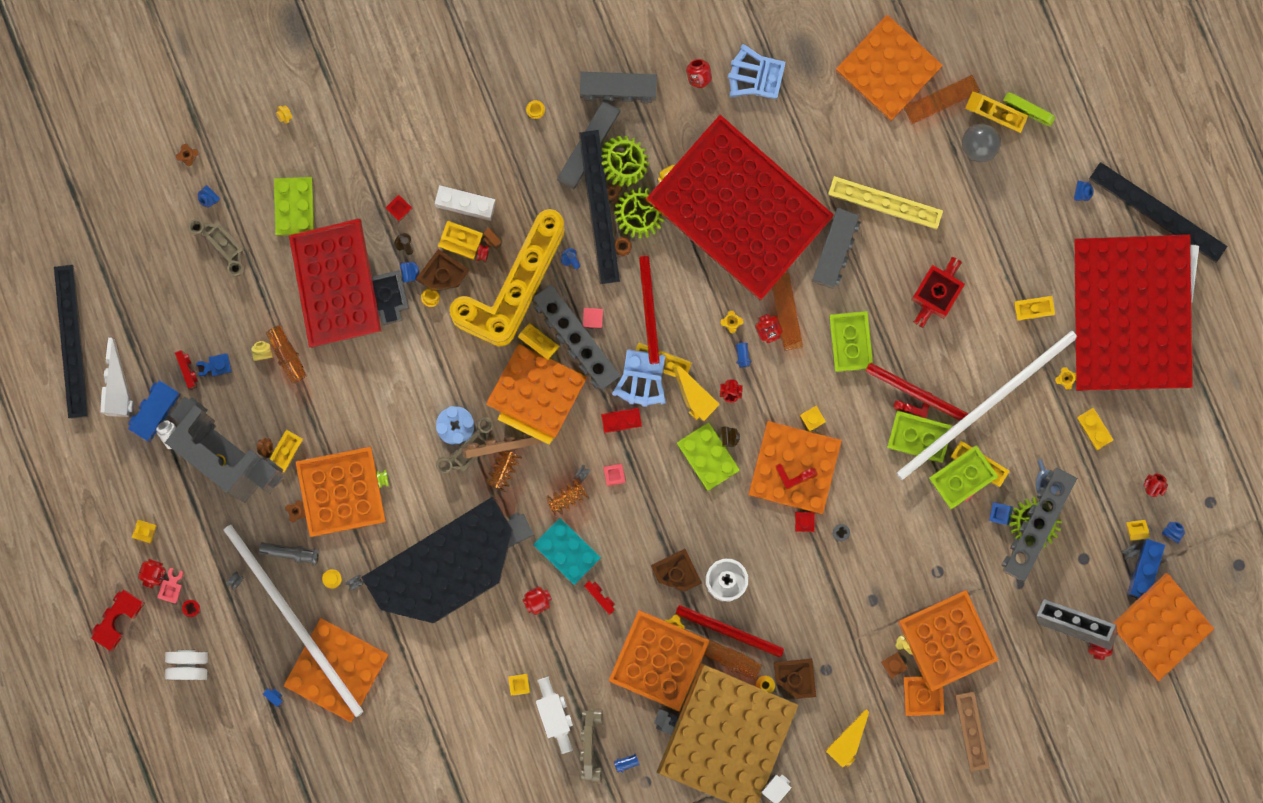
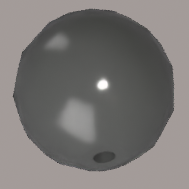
[962,123,1001,163]

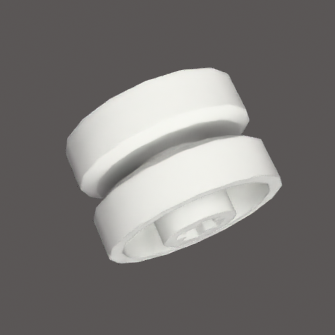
[705,559,748,602]
[165,650,208,680]

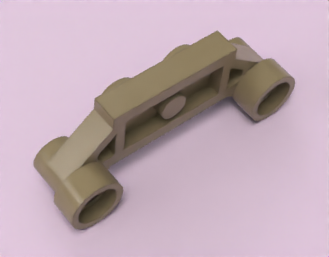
[188,219,244,277]
[436,417,493,474]
[580,709,603,783]

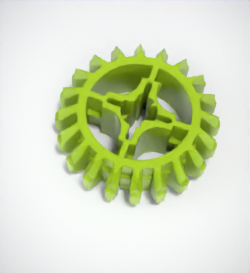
[601,135,649,187]
[614,187,665,239]
[1009,497,1062,548]

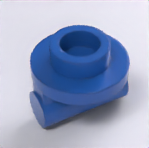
[1074,181,1094,201]
[198,185,221,207]
[561,248,581,269]
[400,262,420,283]
[1162,522,1185,544]

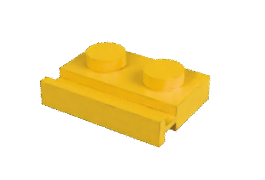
[438,221,483,260]

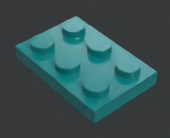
[533,518,601,585]

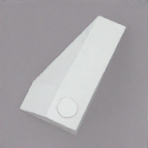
[101,338,133,417]

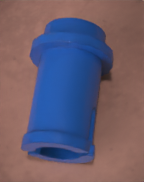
[736,343,752,368]
[614,753,640,773]

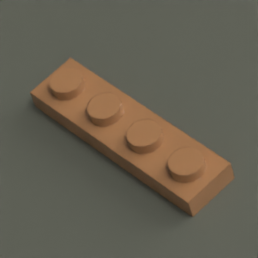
[462,433,541,458]
[955,692,990,772]

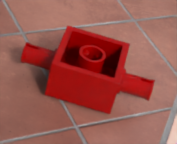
[911,257,965,328]

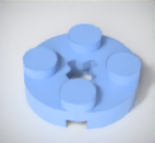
[436,406,474,445]

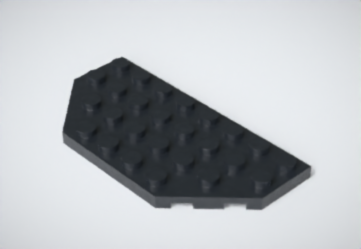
[361,497,513,623]

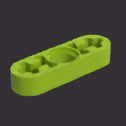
[1003,92,1056,127]

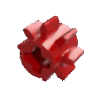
[720,379,743,403]
[1143,473,1168,497]

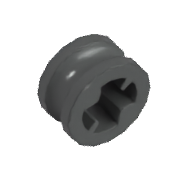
[573,465,591,484]
[832,524,850,542]
[1121,544,1140,560]
[226,571,244,591]
[345,575,364,591]

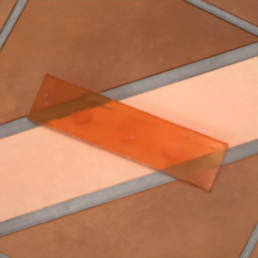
[904,75,981,125]
[772,273,803,351]

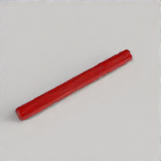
[639,256,660,365]
[865,363,968,421]
[675,605,784,657]

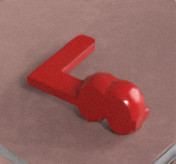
[893,392,932,418]
[776,464,818,490]

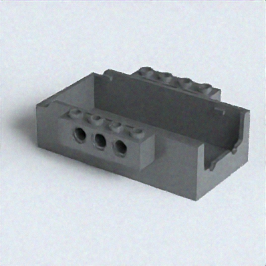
[164,397,285,503]

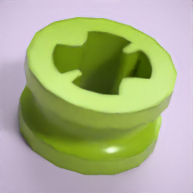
[377,470,389,488]

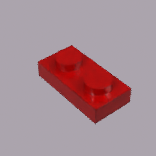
[175,350,199,390]
[601,408,642,434]
[584,581,615,615]

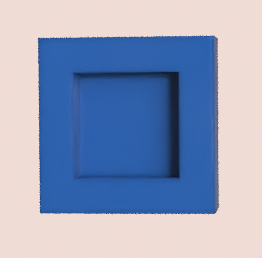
[989,502,1013,525]
[263,688,284,707]

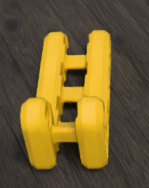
[449,209,565,347]

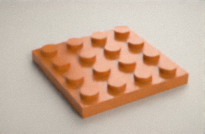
[836,15,943,121]
[486,344,587,438]
[748,421,842,515]
[296,447,386,537]
[1113,573,1214,681]
[897,590,999,692]
[608,610,710,711]
[284,618,389,723]

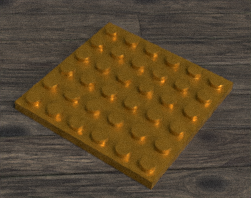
[656,664,798,803]

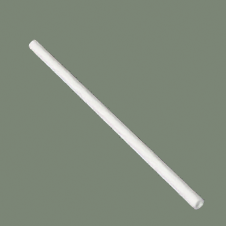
[896,331,1077,480]
[224,525,364,717]

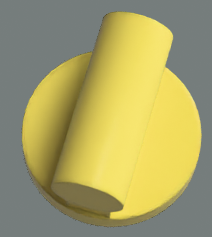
[251,341,273,361]
[895,635,912,654]

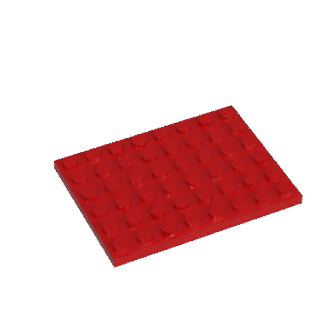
[645,114,834,300]
[1074,235,1193,391]

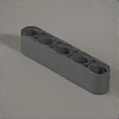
[557,101,621,190]

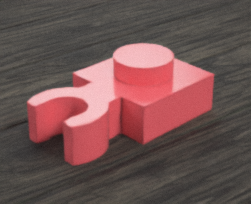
[157,568,184,604]

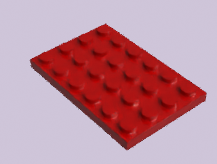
[289,219,382,348]

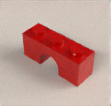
[91,590,145,651]

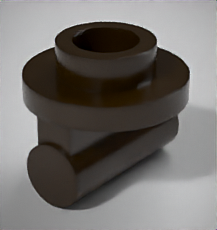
[394,233,413,255]
[721,427,740,447]

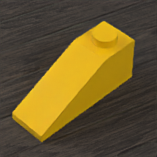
[965,91,1028,133]
[672,364,719,421]
[825,709,869,767]

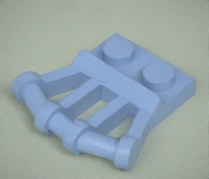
[727,44,786,100]
[612,349,666,407]

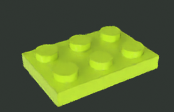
[274,177,314,236]
[829,311,873,372]
[887,411,953,463]
[676,422,740,491]
[928,445,998,510]

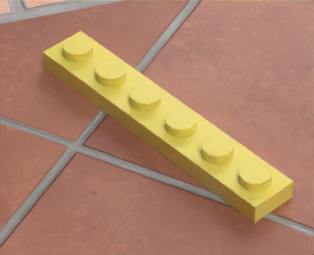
[828,176,943,230]

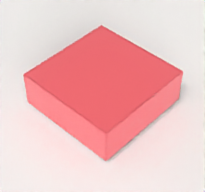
[583,308,603,329]
[603,464,626,486]

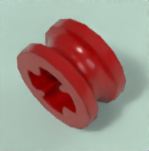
[476,244,489,263]
[182,600,200,617]

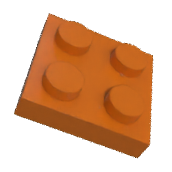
[903,676,944,716]

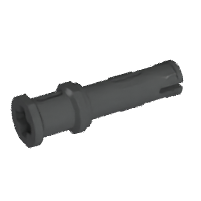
[259,542,319,566]

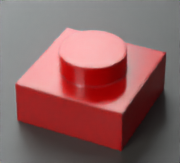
[385,195,413,222]
[795,512,815,532]

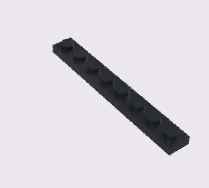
[579,130,620,284]
[1089,162,1228,263]
[54,265,88,419]

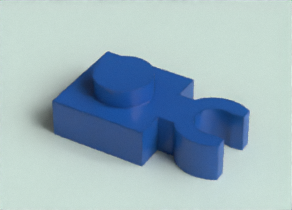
[196,353,232,376]

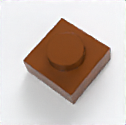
[483,228,502,249]
[881,652,908,679]

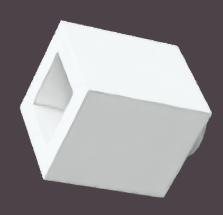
[761,774,792,803]

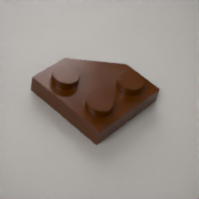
[416,249,470,291]
[650,549,702,592]
[773,658,816,699]

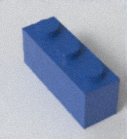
[128,380,181,442]
[1127,539,1165,599]

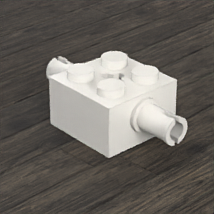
[536,676,573,754]

